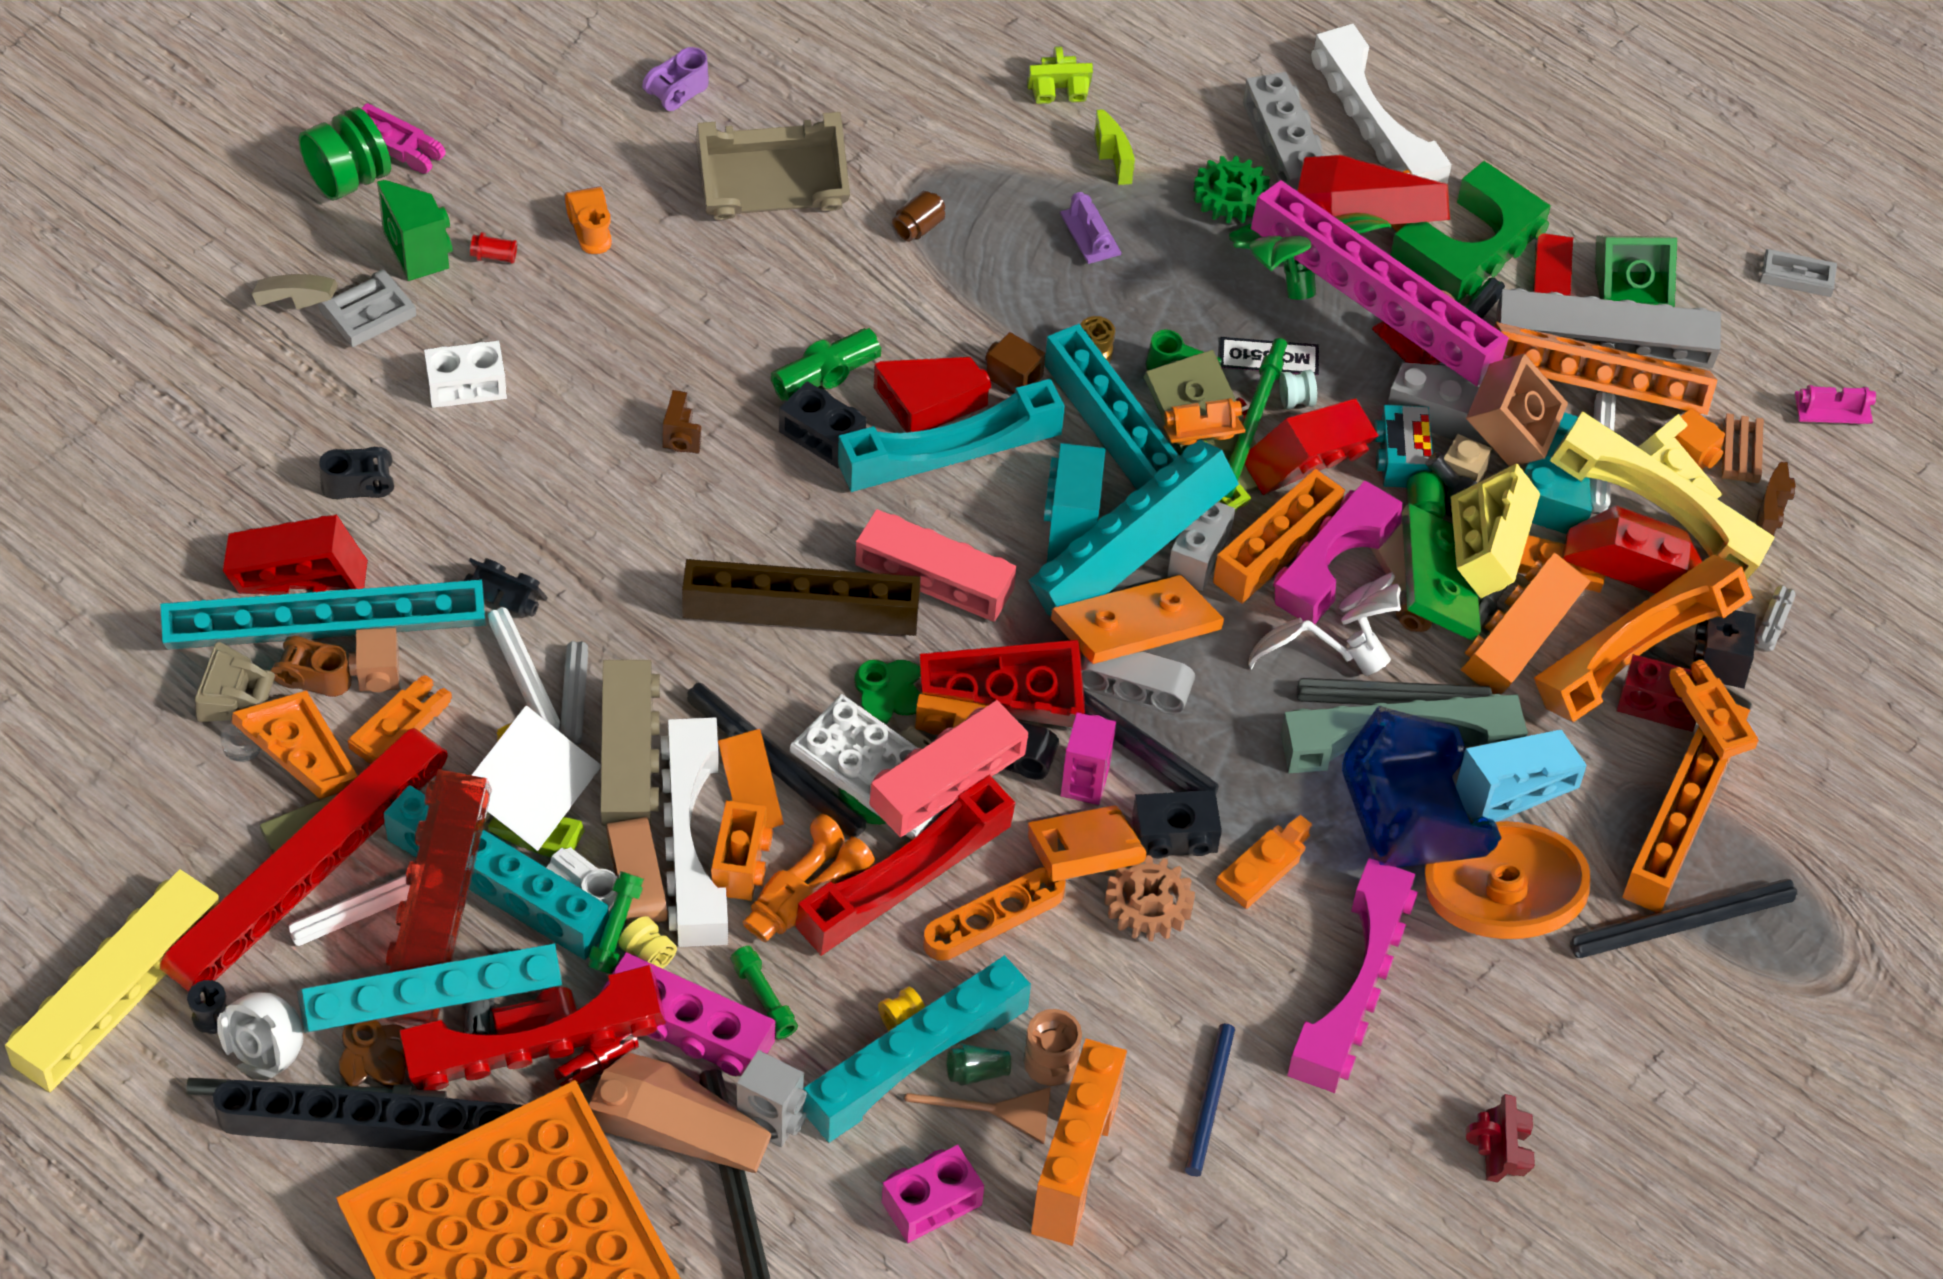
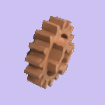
[1105,855,1195,941]

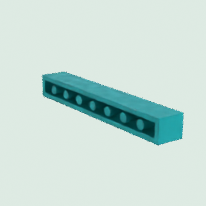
[160,580,486,650]

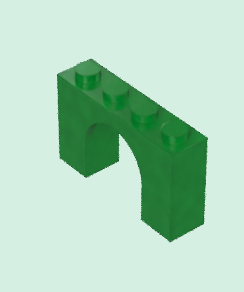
[1390,161,1551,303]

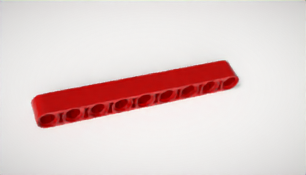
[160,728,448,992]

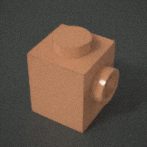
[349,628,400,692]

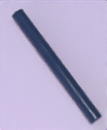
[1185,1023,1235,1177]

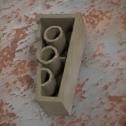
[601,660,660,826]

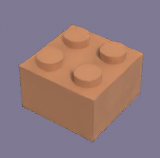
[1466,354,1568,467]

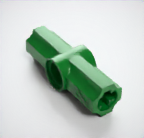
[771,328,881,401]

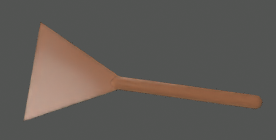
[904,1087,1051,1144]

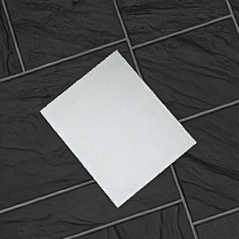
[460,706,601,851]

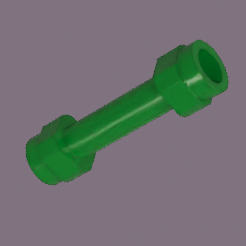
[588,871,644,974]
[730,946,798,1039]

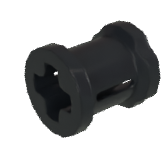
[187,980,228,1034]

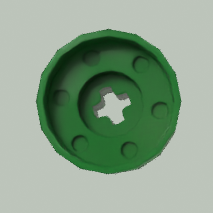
[298,106,392,201]

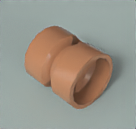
[1024,1009,1082,1086]

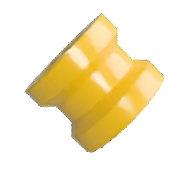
[878,986,925,1031]

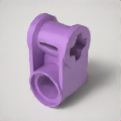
[642,47,709,111]

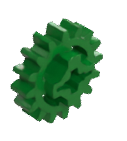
[1193,156,1270,223]

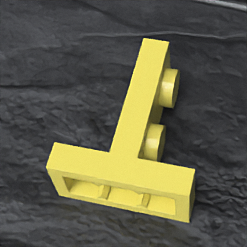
[1638,414,1722,499]

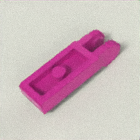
[361,103,446,174]

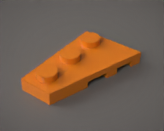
[231,690,358,799]

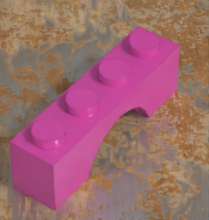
[1273,480,1402,624]

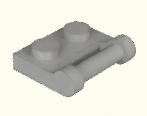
[318,269,416,348]

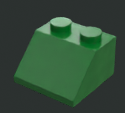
[377,180,453,281]
[1595,235,1677,307]

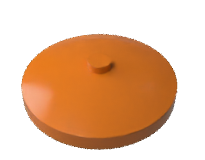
[1425,821,1590,939]

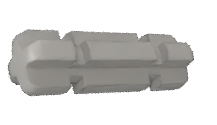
[1754,585,1796,651]

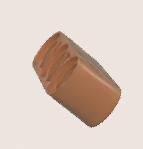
[606,817,668,928]

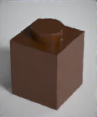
[985,332,1046,394]

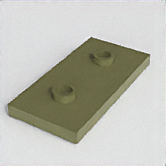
[1143,350,1259,503]

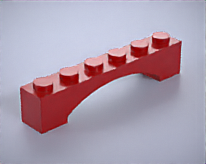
[795,774,1016,956]
[400,965,667,1090]

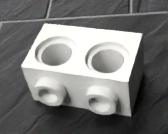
[424,341,507,408]

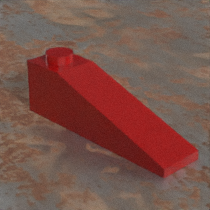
[1297,155,1450,224]

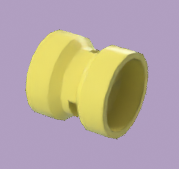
[618,916,677,969]

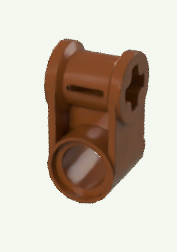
[270,636,352,697]

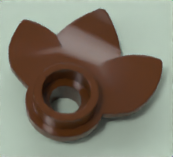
[338,1020,407,1088]

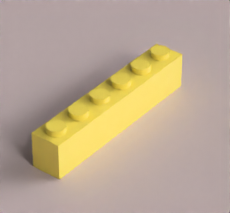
[5,869,220,1093]

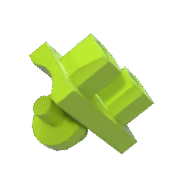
[1027,46,1093,104]

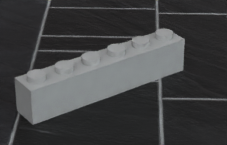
[1496,288,1721,368]

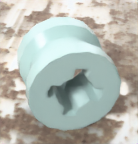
[1279,370,1317,409]

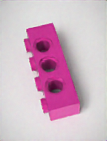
[601,952,775,1076]

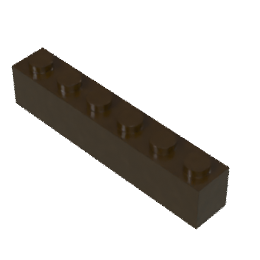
[682,559,921,636]

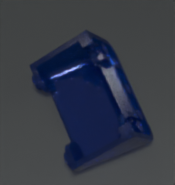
[1342,706,1502,868]

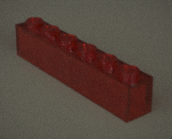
[385,769,492,1026]

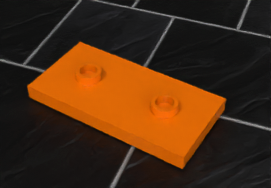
[1051,575,1224,664]

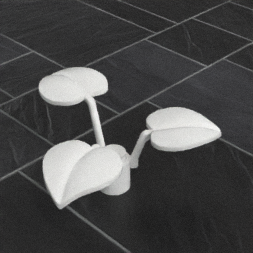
[1248,572,1401,676]

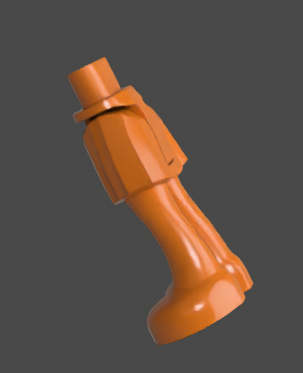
[742,814,875,943]

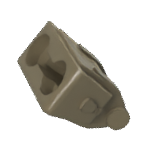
[195,642,275,722]

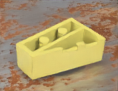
[1451,463,1540,598]

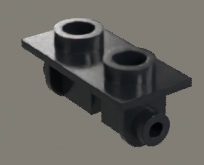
[464,558,548,617]

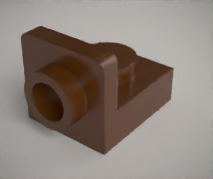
[663,390,702,454]

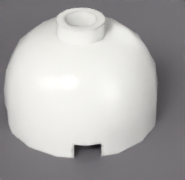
[217,992,303,1081]

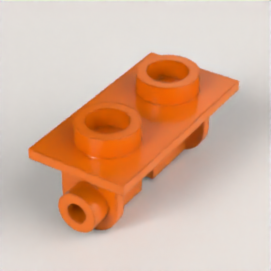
[1163,398,1245,445]

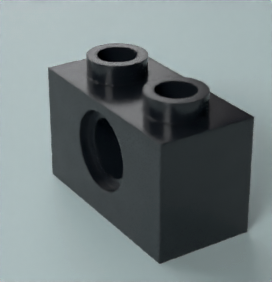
[1132,790,1222,859]

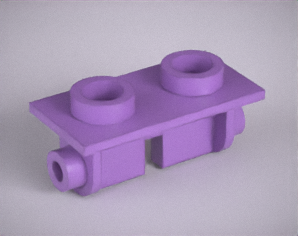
[1060,192,1121,264]

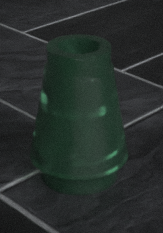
[946,1044,1011,1086]

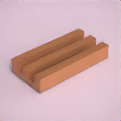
[1722,413,1764,483]

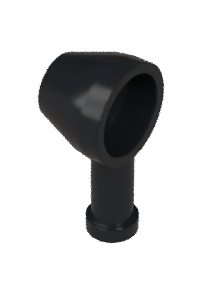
[1425,452,1477,516]

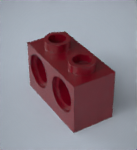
[1616,654,1697,732]

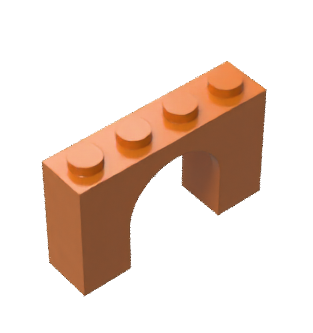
[1031,1038,1127,1246]

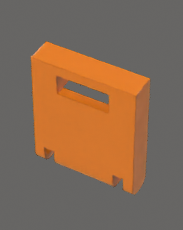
[1028,805,1146,882]

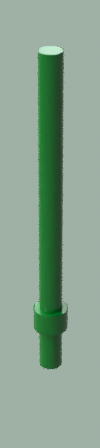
[1224,338,1287,498]

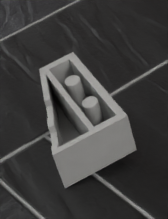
[1388,363,1492,448]

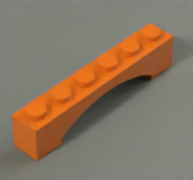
[1534,555,1753,722]

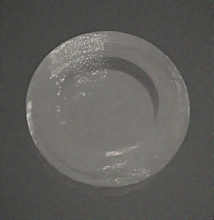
[221,724,262,762]

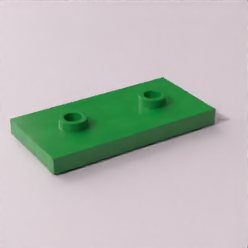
[1402,503,1481,641]

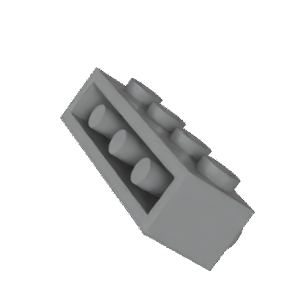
[1243,72,1323,191]

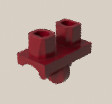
[1465,1094,1535,1183]

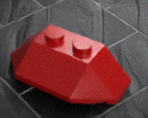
[1562,505,1703,594]

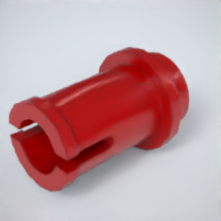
[470,232,518,264]

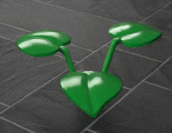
[1229,212,1391,300]

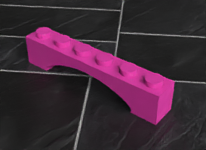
[1287,858,1418,1093]

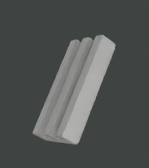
[1760,249,1837,297]

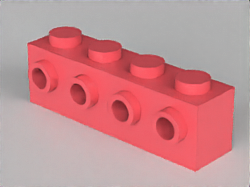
[855,509,1016,622]
[869,700,1028,838]

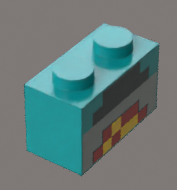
[1374,405,1433,488]

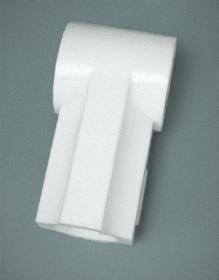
[546,847,618,915]

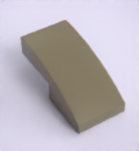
[251,274,338,310]

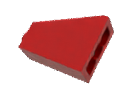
[873,357,991,433]

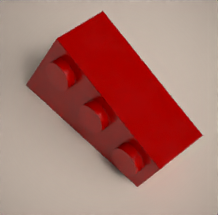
[1244,398,1379,496]
[223,514,368,595]

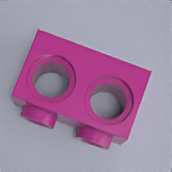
[1061,713,1116,805]
[881,1145,984,1244]

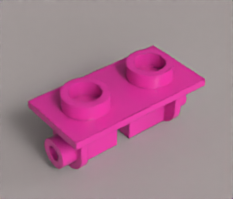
[1794,385,1876,424]

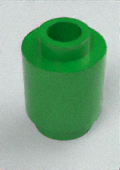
[1406,471,1446,519]

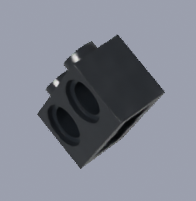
[779,381,866,469]

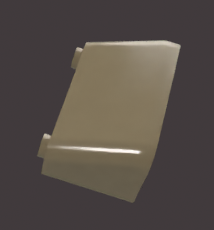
[695,112,850,220]

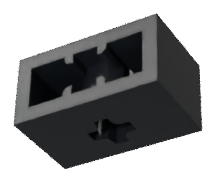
[1693,610,1756,689]

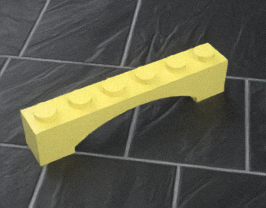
[1550,411,1775,580]

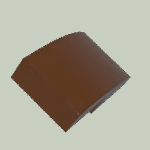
[1756,462,1796,536]

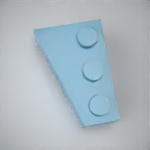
[1454,730,1587,825]

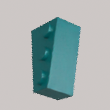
[1525,412,1592,534]

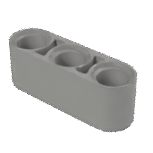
[1081,651,1195,714]

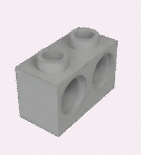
[1167,502,1235,591]
[737,1050,807,1147]

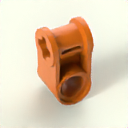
[565,186,612,254]

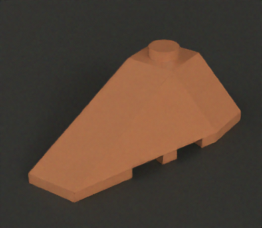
[589,1053,771,1174]

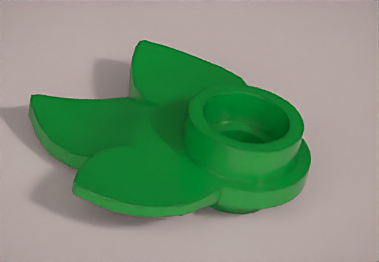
[854,660,921,724]

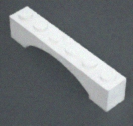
[1311,24,1452,183]
[661,718,728,947]

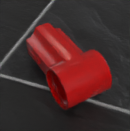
[492,986,577,1035]

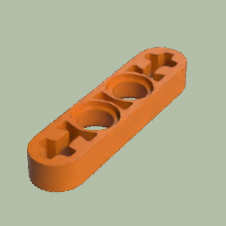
[923,867,1066,961]

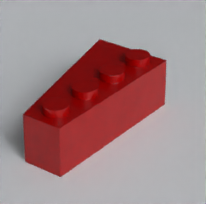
[920,640,1085,728]

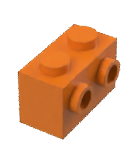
[711,800,773,901]

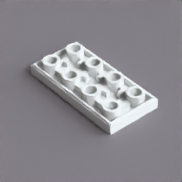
[790,694,954,840]

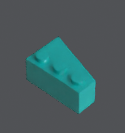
[1044,443,1106,563]

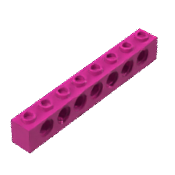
[1251,180,1509,387]

